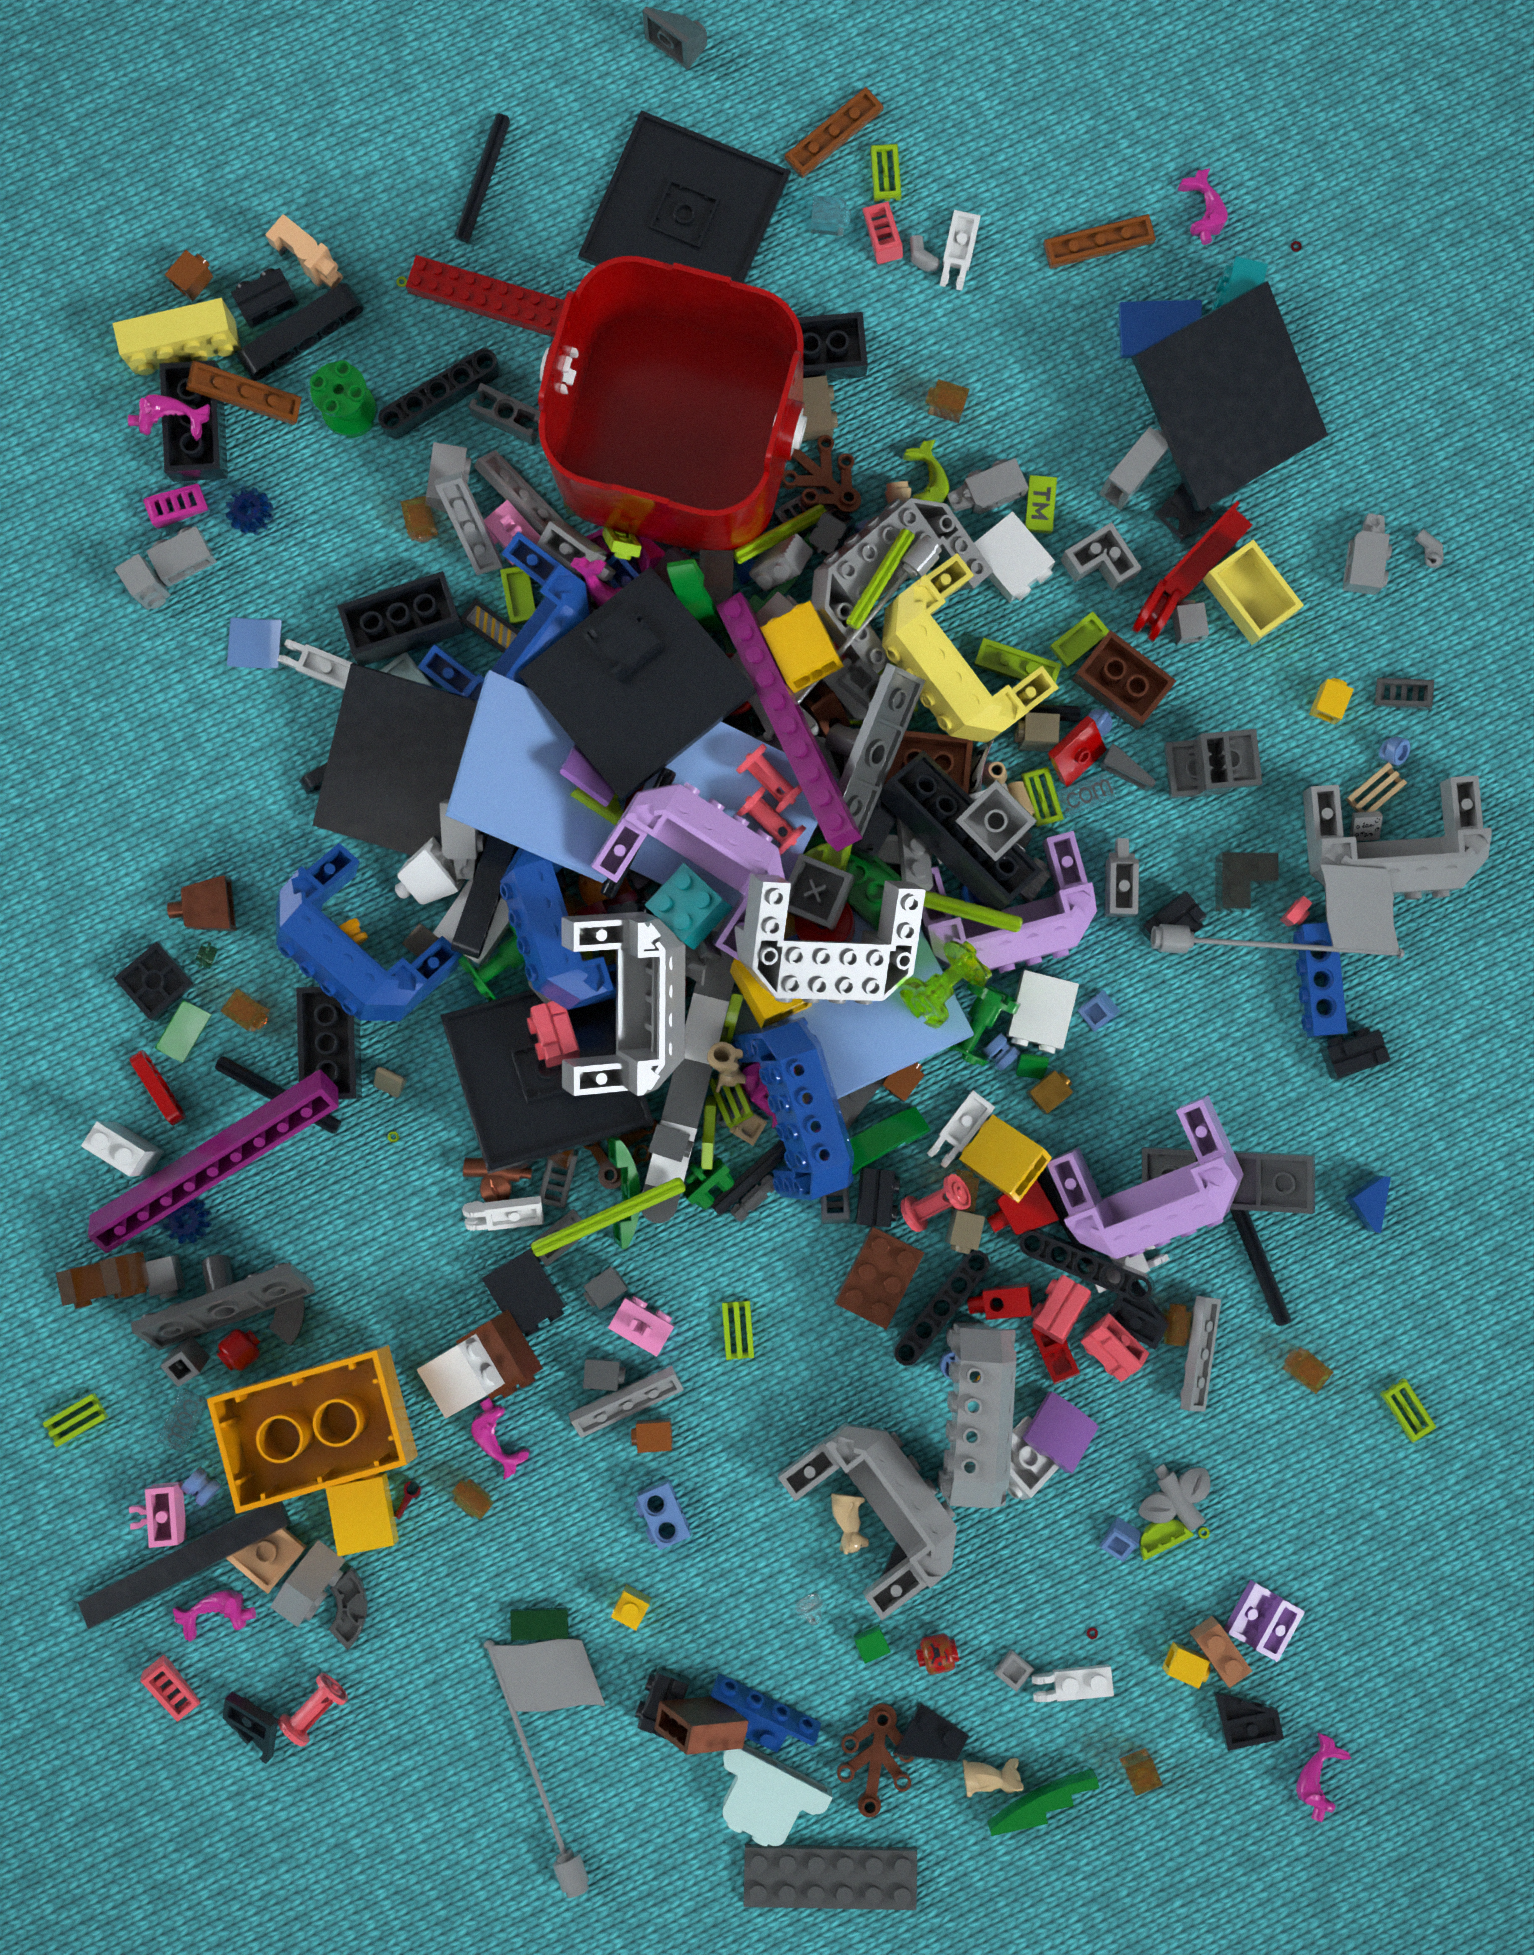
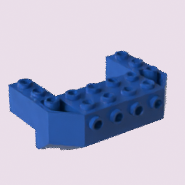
[418,531,593,700]
[276,843,463,1021]
[500,848,616,1010]
[732,1017,854,1200]

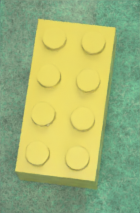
[112,298,242,375]

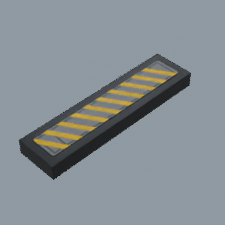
[460,598,520,653]

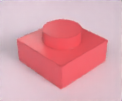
[1280,896,1312,927]

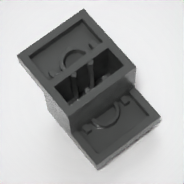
[1164,729,1262,799]

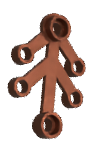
[781,435,861,514]
[837,1703,915,1817]

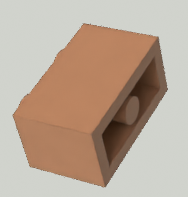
[1189,1616,1253,1688]

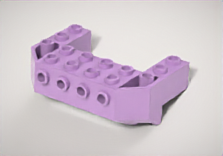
[591,782,785,960]
[921,831,1097,979]
[1047,1095,1244,1259]

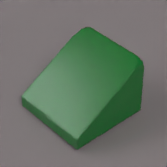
[1016,1054,1049,1079]
[853,1625,891,1664]

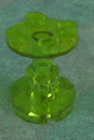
[899,940,992,1029]

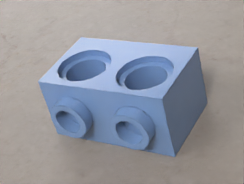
[634,1479,692,1550]

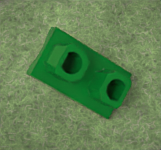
[682,1158,735,1210]

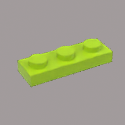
[602,527,642,560]
[974,638,1062,683]

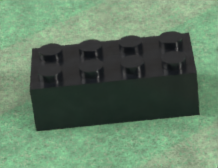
[797,312,868,380]
[159,360,228,482]
[337,571,465,666]
[296,987,362,1100]

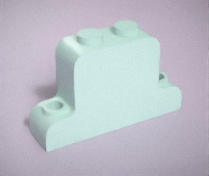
[723,1743,833,1846]

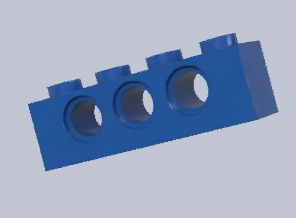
[1293,922,1348,1037]

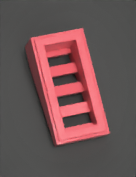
[862,201,903,264]
[140,1655,201,1722]

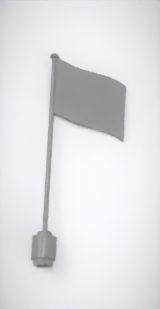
[730,536,942,741]
[1151,863,1405,959]
[484,1638,606,1898]

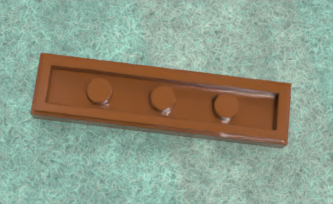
[784,87,884,179]
[1043,214,1156,269]
[186,360,302,425]

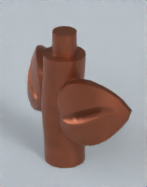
[463,1157,532,1202]

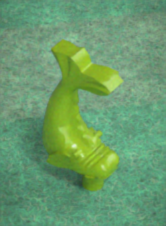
[903,439,949,503]

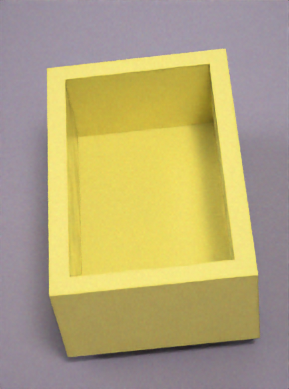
[1202,539,1304,645]

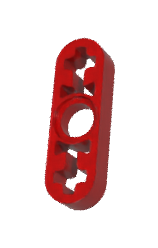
[129,1050,186,1126]

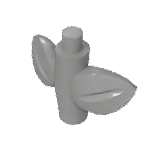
[1138,1464,1210,1531]

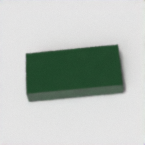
[510,1608,569,1640]

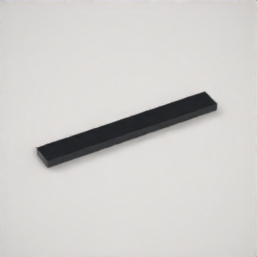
[78,1501,292,1629]

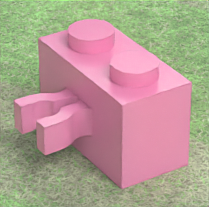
[484,500,543,565]
[608,1295,675,1356]
[129,1481,187,1548]

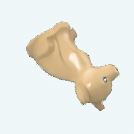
[707,1042,747,1093]
[831,1493,869,1555]
[962,1758,1024,1797]

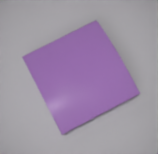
[559,744,615,807]
[1022,1391,1099,1473]
[1224,1580,1305,1662]

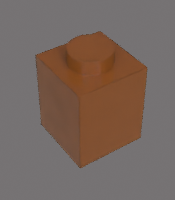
[165,250,213,302]
[881,1062,925,1102]
[631,1418,673,1453]

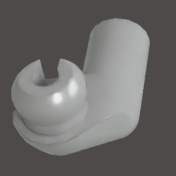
[910,235,940,272]
[1414,529,1444,568]

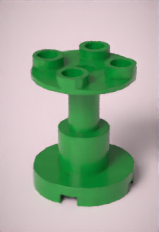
[310,360,378,438]
[458,921,525,1001]
[946,977,1021,1066]

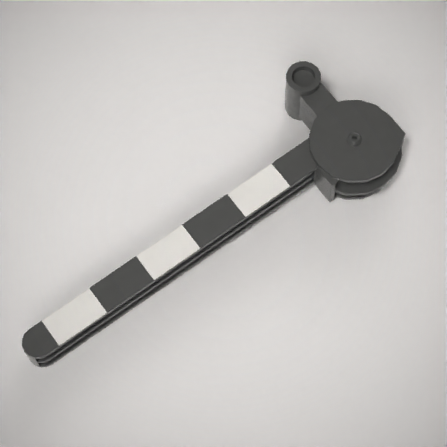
[642,733,841,1223]

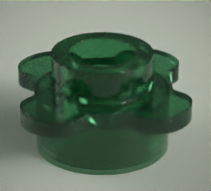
[195,942,218,969]

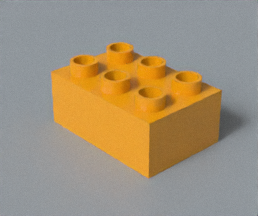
[207,1345,418,1514]

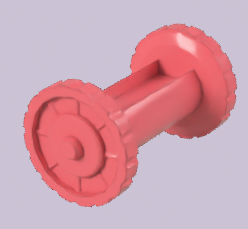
[736,744,803,814]
[736,786,806,856]
[900,1174,971,1232]
[278,1673,348,1747]

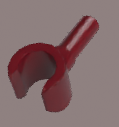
[394,1481,422,1519]

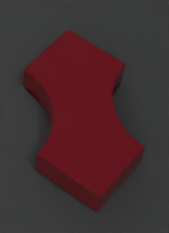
[576,889,646,916]

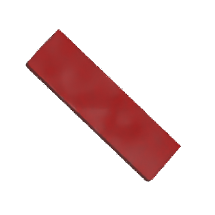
[1163,501,1253,606]

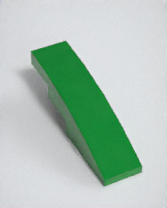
[987,1769,1099,1836]

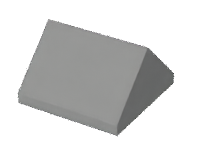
[956,780,1037,861]

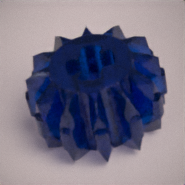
[226,487,274,535]
[163,1198,212,1244]

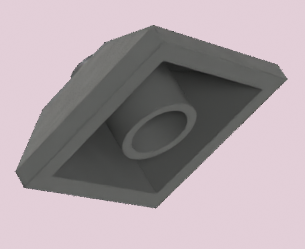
[642,7,707,70]

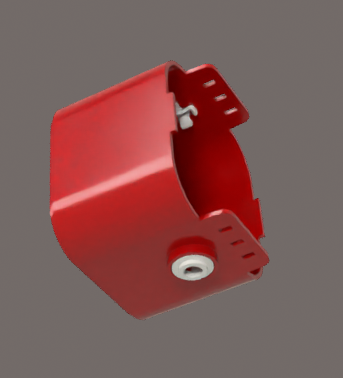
[538,256,807,556]

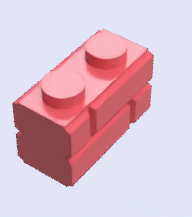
[527,1001,580,1068]
[1031,1275,1091,1344]
[1080,1313,1150,1382]

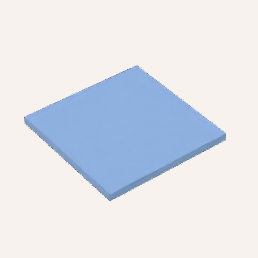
[445,670,626,883]
[630,722,839,916]
[777,909,974,1099]

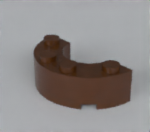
[56,1252,150,1309]

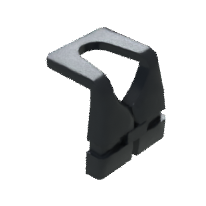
[1153,483,1213,543]

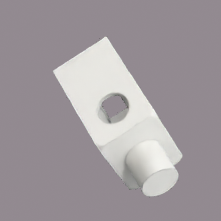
[395,837,466,905]

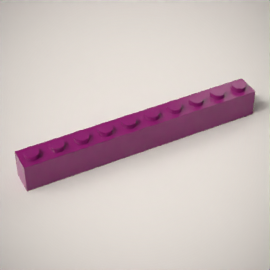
[716,592,862,852]
[87,1069,339,1254]

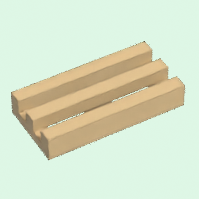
[1345,762,1407,812]

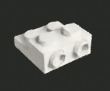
[1006,1416,1059,1500]

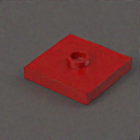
[1048,716,1107,788]

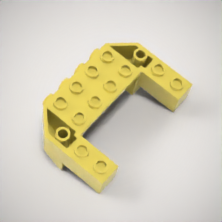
[882,553,1059,743]

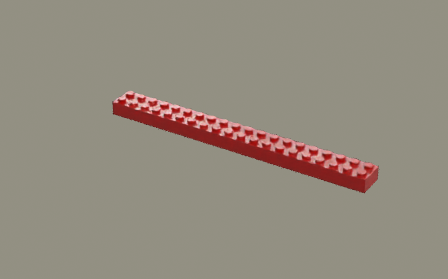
[405,255,565,337]

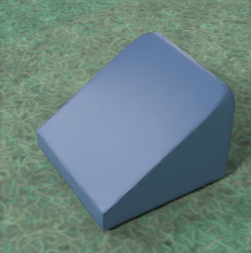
[1077,990,1120,1032]
[1099,1517,1141,1562]

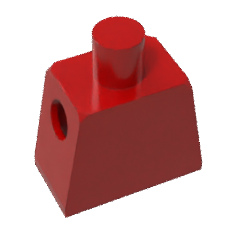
[986,1179,1059,1235]
[967,1282,1033,1320]

